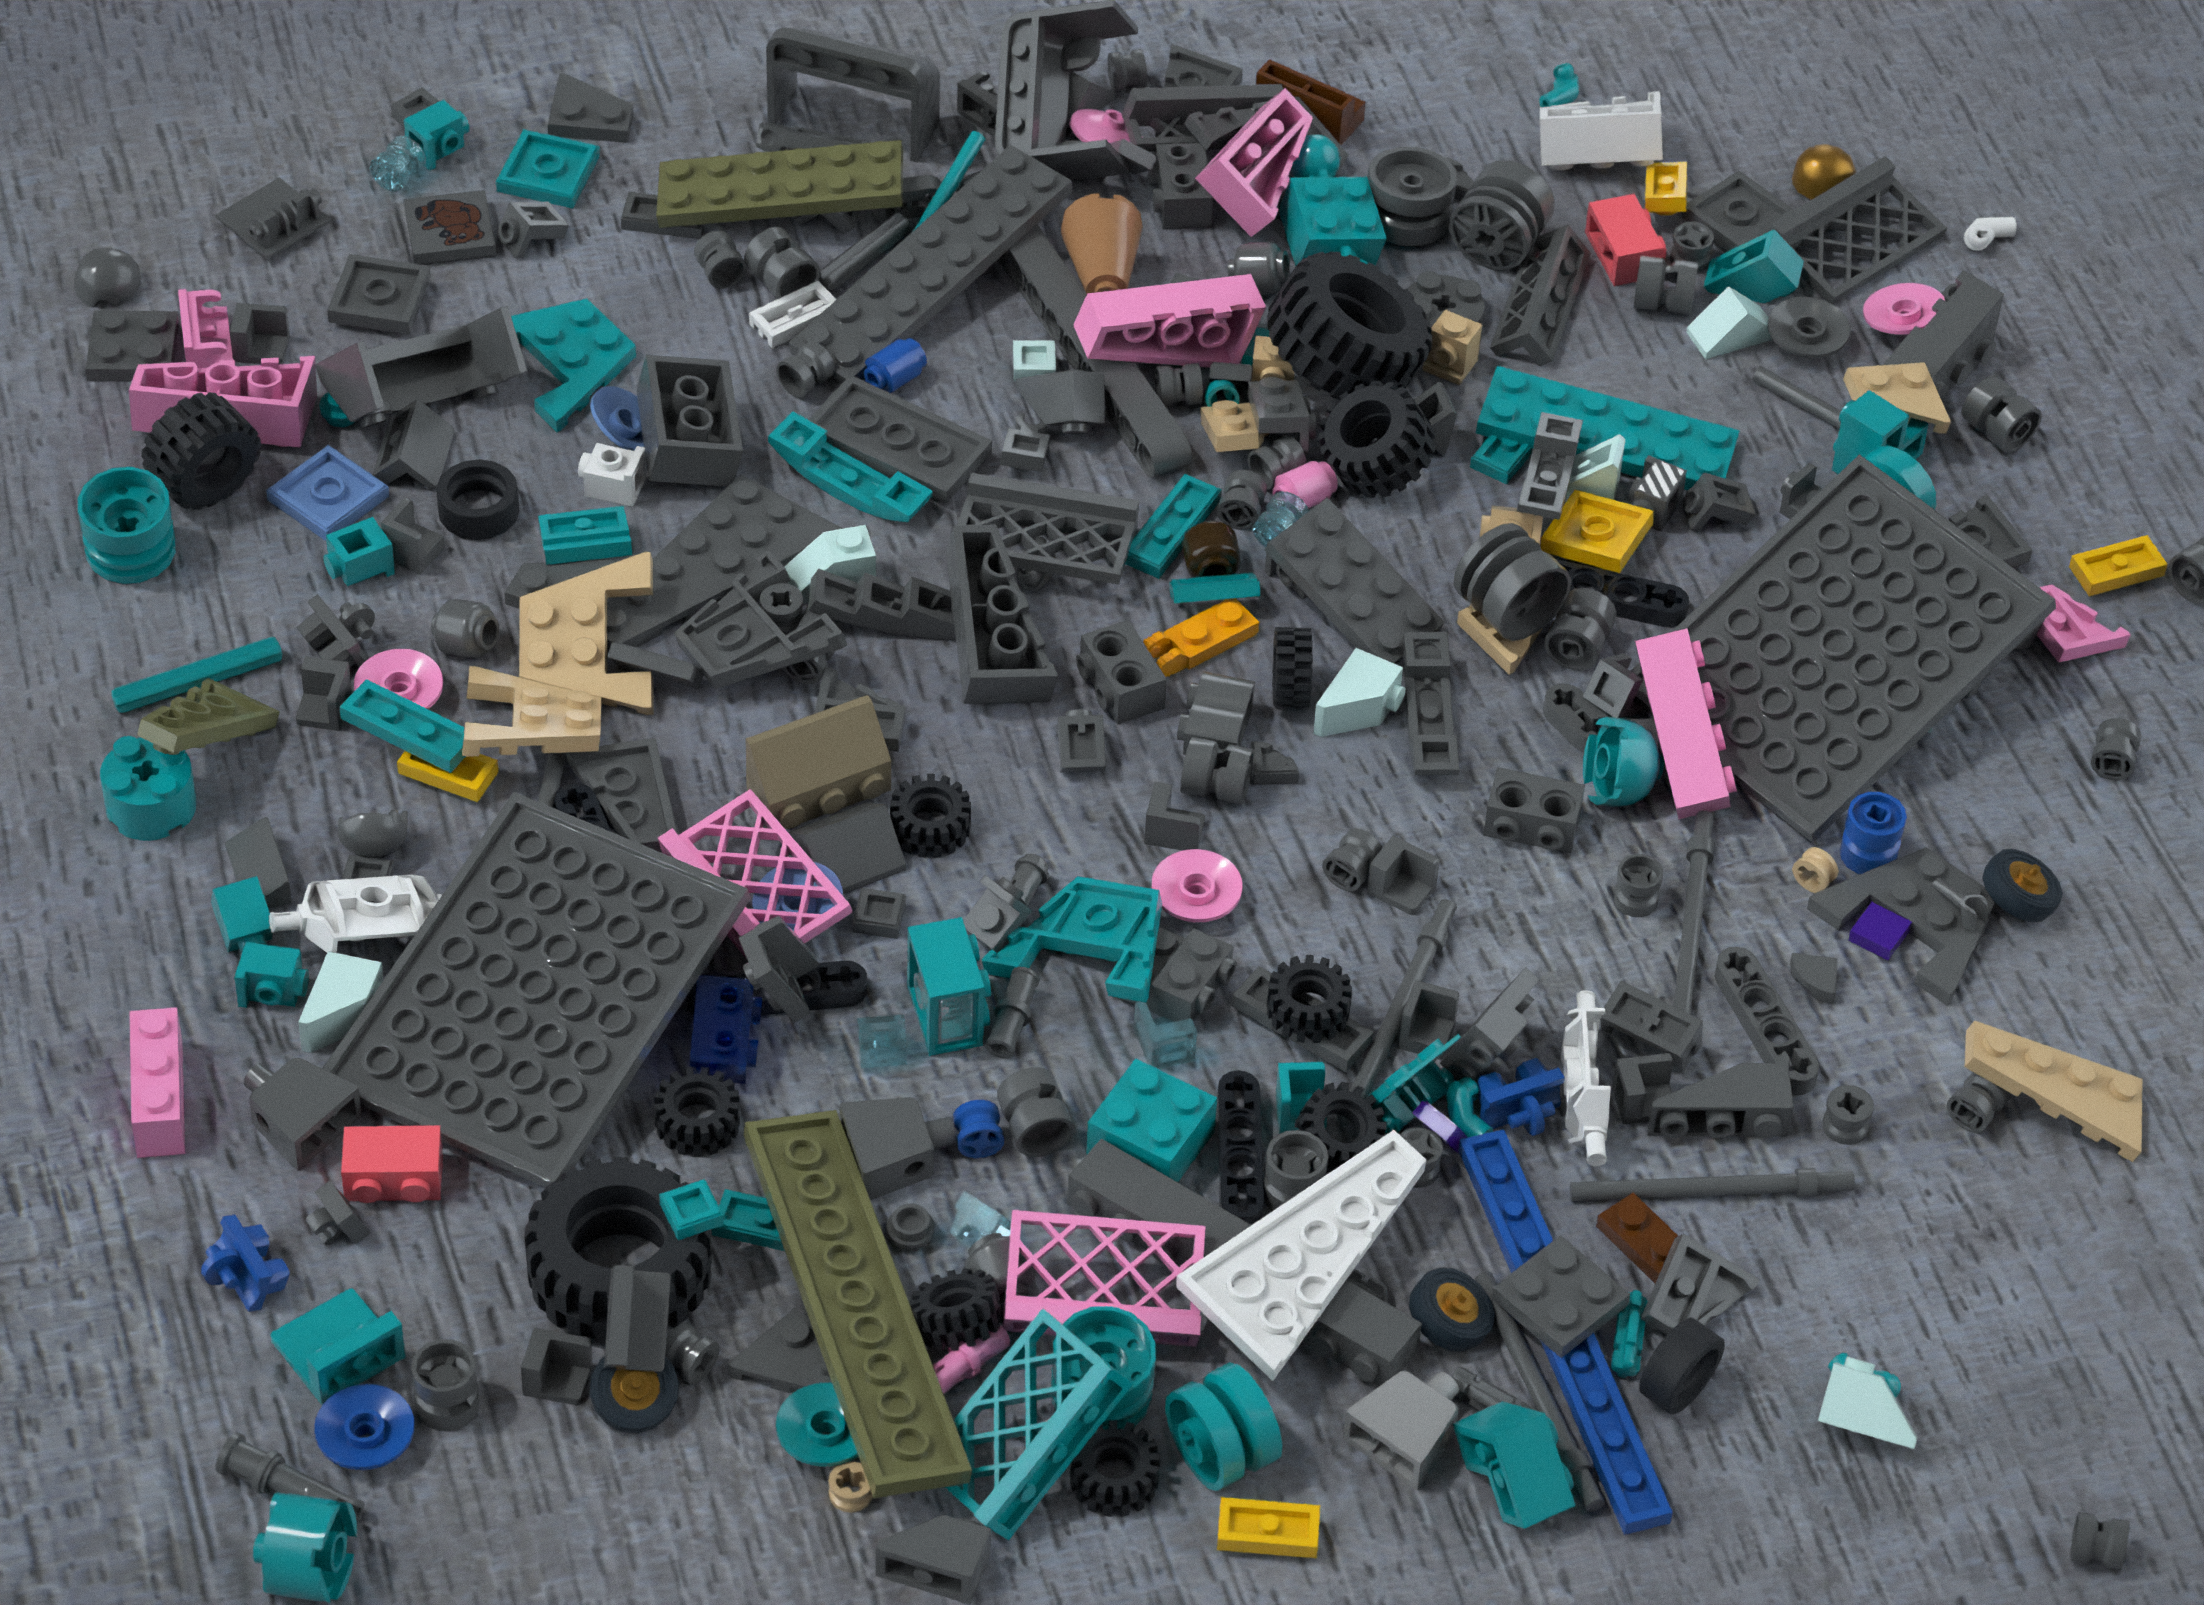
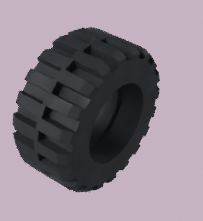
[1267,251,1432,401]
[525,1157,712,1345]

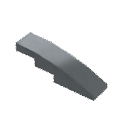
[808,569,956,641]

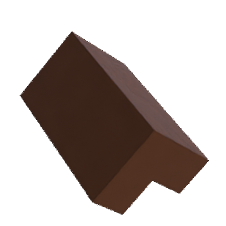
[1256,59,1366,145]

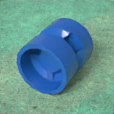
[1840,792,1907,874]

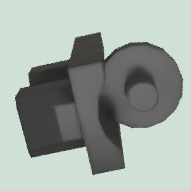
[296,594,375,668]

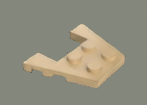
[519,552,654,715]
[462,666,601,756]

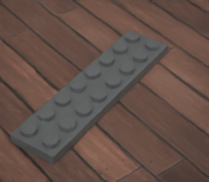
[789,145,1073,385]

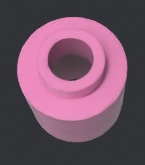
[1273,461,1338,515]

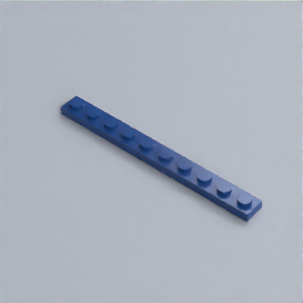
[1458,1129,1673,1535]

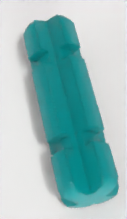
[1611,1290,1648,1378]

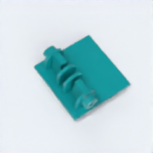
[1368,1034,1461,1134]

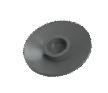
[1767,297,1850,358]

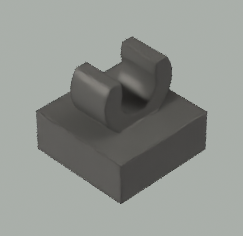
[305,1180,371,1245]

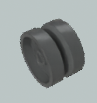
[1367,147,1457,246]

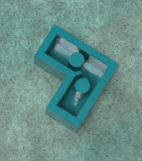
[1832,390,1929,474]
[1452,1401,1576,1529]

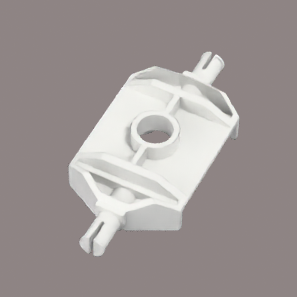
[269,875,442,953]
[1561,990,1611,1166]

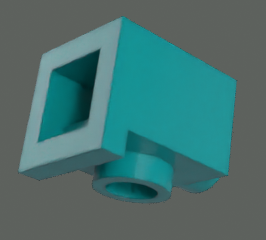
[404,99,470,171]
[323,517,395,587]
[234,942,309,1008]

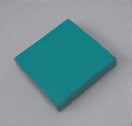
[496,129,600,209]

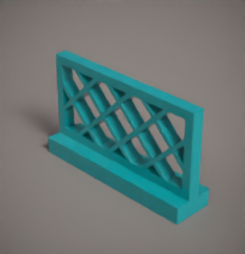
[945,1308,1134,1541]

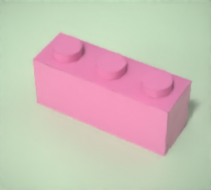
[130,1007,185,1158]

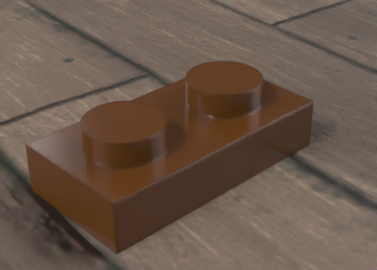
[1596,1192,1678,1284]

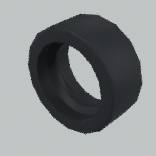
[436,459,519,540]
[1639,1317,1725,1415]

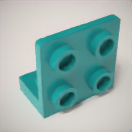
[270,1288,406,1405]

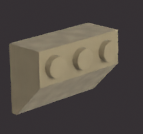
[745,695,891,829]

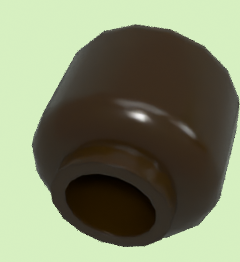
[1182,521,1241,578]

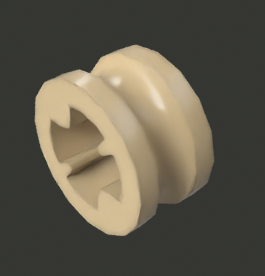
[1792,847,1839,893]
[829,1461,873,1513]

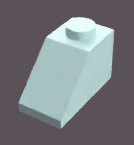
[785,525,876,604]
[1313,648,1406,737]
[298,951,383,1053]
[1818,1357,1918,1449]

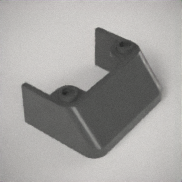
[995,0,1138,181]
[766,28,940,162]
[315,306,527,428]

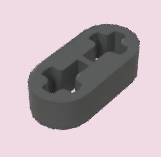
[871,175,941,222]
[1543,683,1608,753]

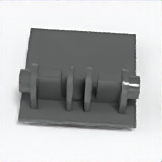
[215,177,331,259]

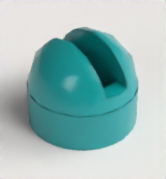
[1204,379,1240,407]

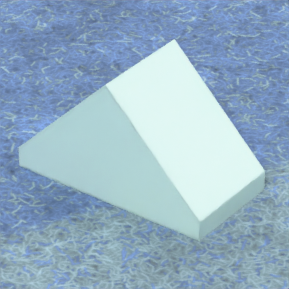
[1686,286,1773,359]
[1565,434,1625,502]

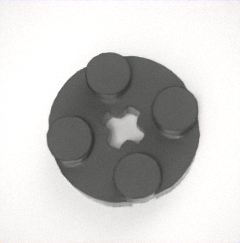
[1407,271,1485,328]

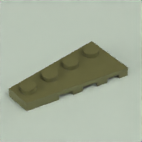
[137,678,280,755]

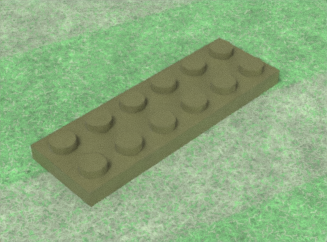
[656,140,903,228]

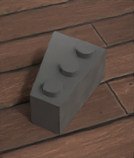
[1884,270,2004,400]

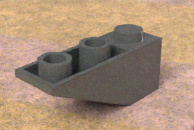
[1647,1063,1794,1138]

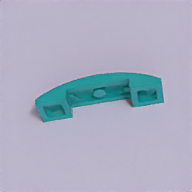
[768,411,933,522]

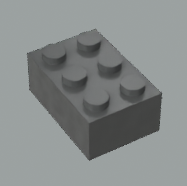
[636,355,743,486]

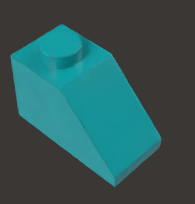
[1703,229,1804,304]

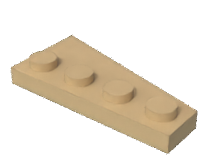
[1964,1020,2142,1162]

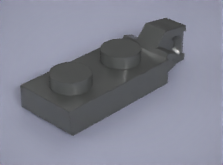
[756,122,871,152]

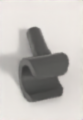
[1932,878,1989,930]

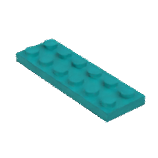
[1475,366,1740,490]

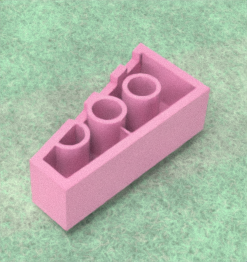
[1073,274,1266,368]
[129,356,317,447]
[1635,629,1737,820]

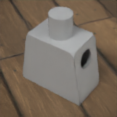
[1343,1371,1459,1491]

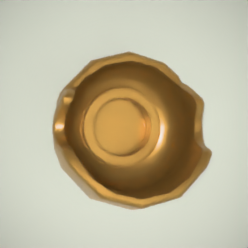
[1792,144,1856,200]

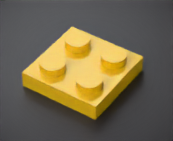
[1541,490,1654,573]

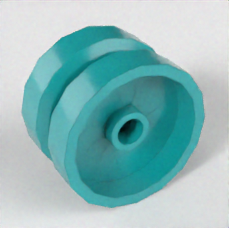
[1165,1362,1283,1491]

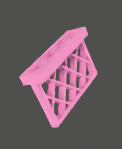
[658,789,852,959]
[1003,1210,1206,1347]

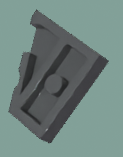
[547,73,634,143]

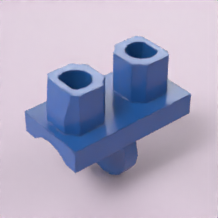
[1477,1058,1565,1136]
[201,1214,290,1312]

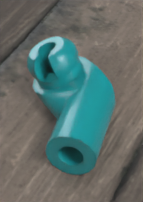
[1539,63,1579,108]
[1446,1077,1494,1137]

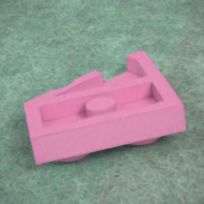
[2037,584,2131,662]

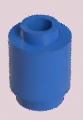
[864,338,927,393]

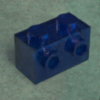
[690,975,762,1084]

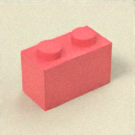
[1585,194,1666,286]
[341,1125,443,1203]

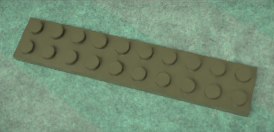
[743,1110,972,1498]

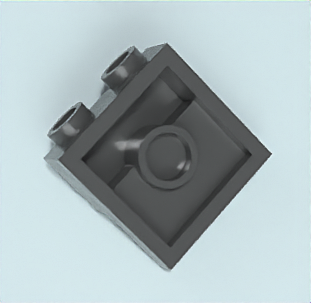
[1121,927,1237,1028]
[1439,967,1540,1081]

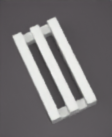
[749,281,836,348]

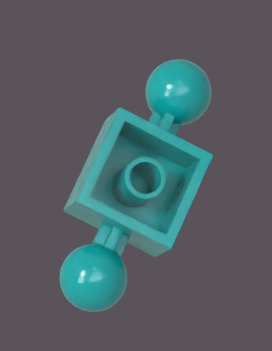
[1279,134,1387,267]

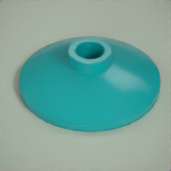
[776,1383,858,1467]

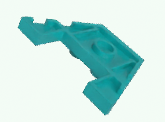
[511,298,636,432]
[981,876,1162,1003]

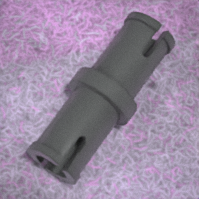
[985,967,1040,1058]

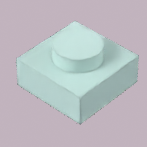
[1013,340,1056,382]

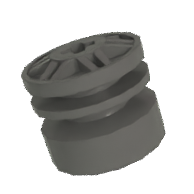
[1449,160,1555,270]
[1453,523,1572,641]

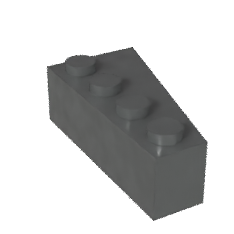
[946,525,1058,704]

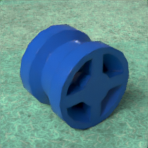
[953,1099,1004,1159]

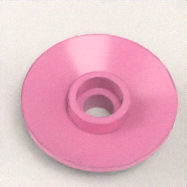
[1070,109,1143,143]
[1863,283,1945,335]
[354,649,443,709]
[1151,849,1243,923]

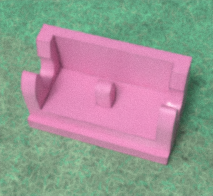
[178,289,233,368]

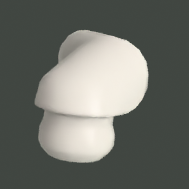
[1964,217,2016,251]

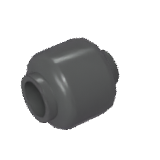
[1227,241,1290,296]
[431,599,499,659]
[964,1232,1036,1307]

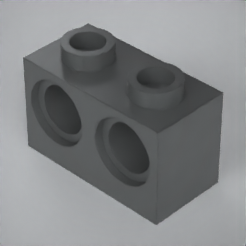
[1076,620,1167,725]
[1483,767,1585,853]

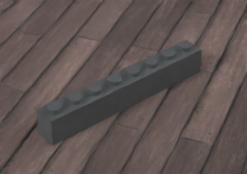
[1067,1139,1422,1386]

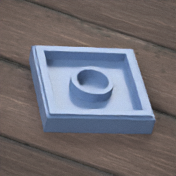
[266,445,389,541]

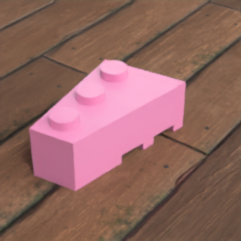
[1195,88,1313,237]

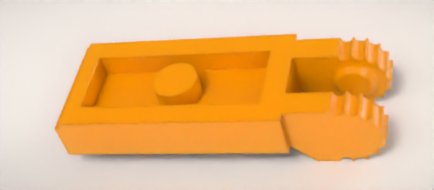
[1143,598,1259,677]

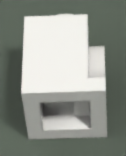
[578,443,646,507]

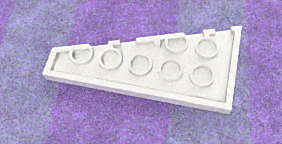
[1176,1130,1426,1381]

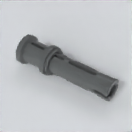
[215,1432,365,1523]

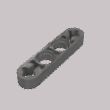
[1714,947,1819,1095]

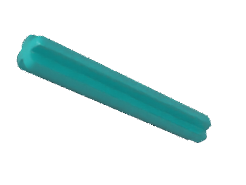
[111,636,282,713]

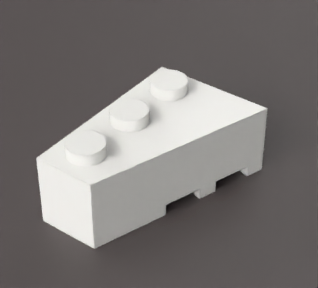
[1540,91,1663,170]

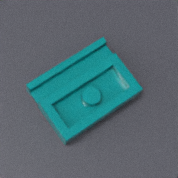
[538,506,632,565]

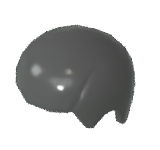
[74,248,141,307]
[338,810,408,858]

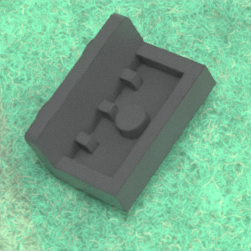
[1248,377,1316,454]
[739,916,819,1023]

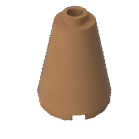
[1061,193,1143,295]

